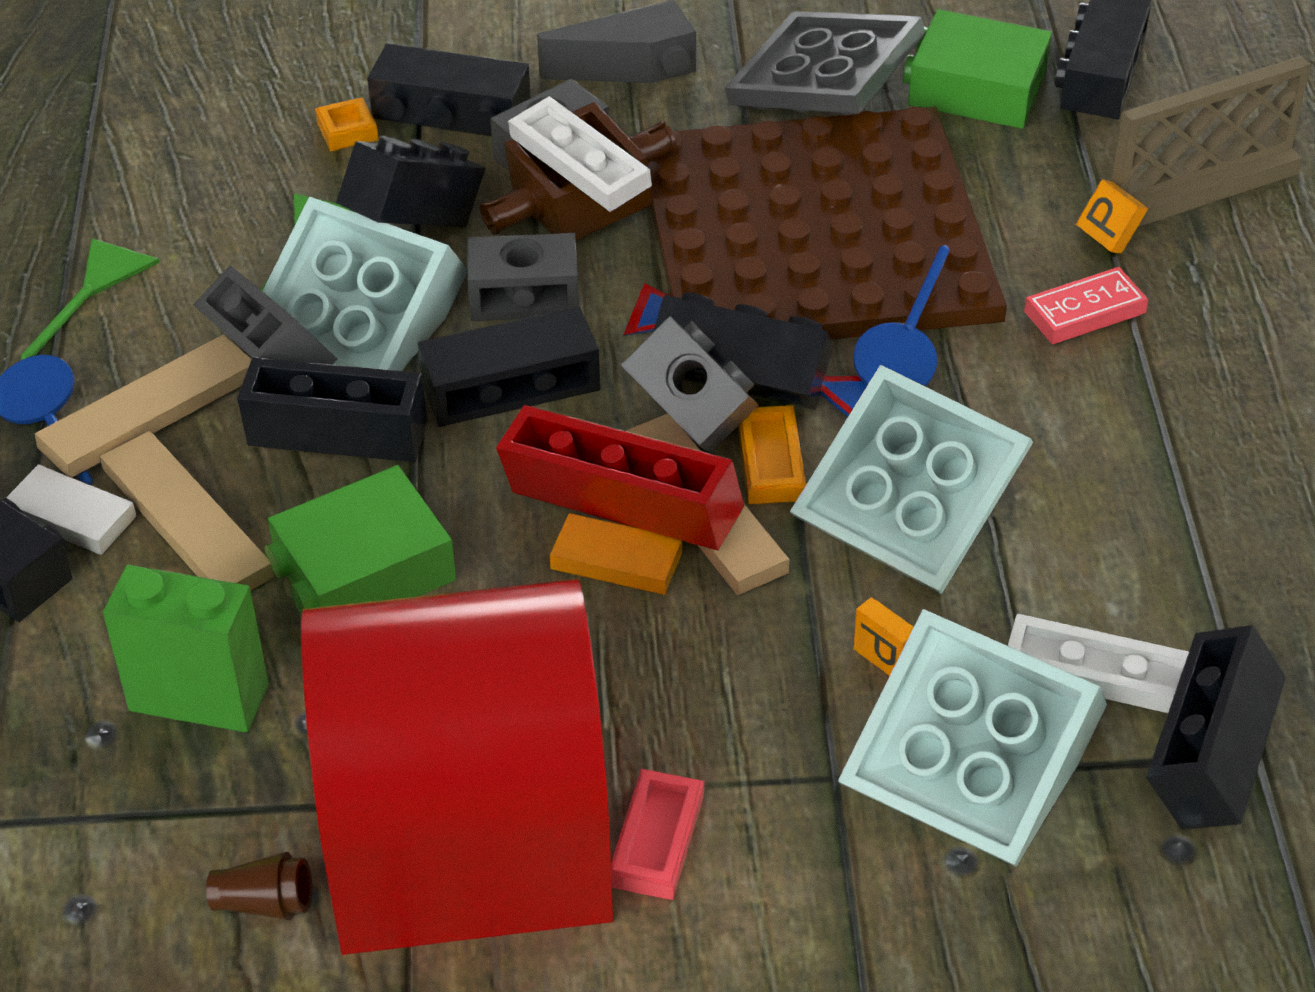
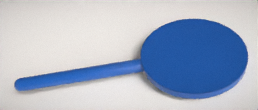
[853,245,950,387]
[0,355,93,485]

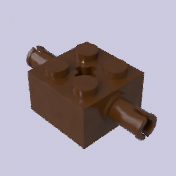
[479,102,677,240]

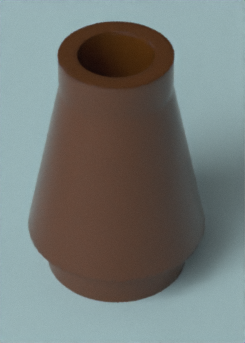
[206,852,312,920]

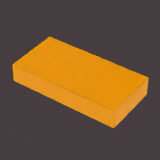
[737,405,806,504]
[550,513,682,595]

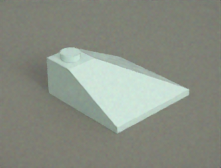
[262,197,468,371]
[790,365,1033,594]
[838,609,1107,867]

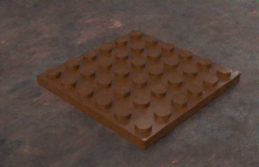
[648,106,1007,340]

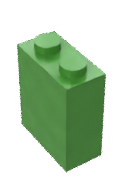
[903,9,1052,129]
[265,465,456,615]
[103,564,269,733]

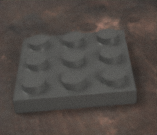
[725,11,925,115]

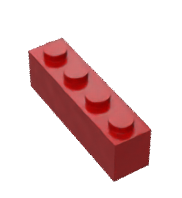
[496,405,744,551]

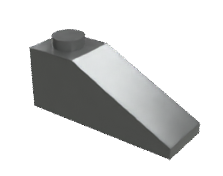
[537,0,696,83]
[193,265,337,365]

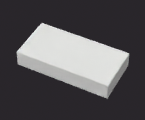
[6,464,137,555]

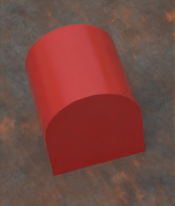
[301,579,613,955]

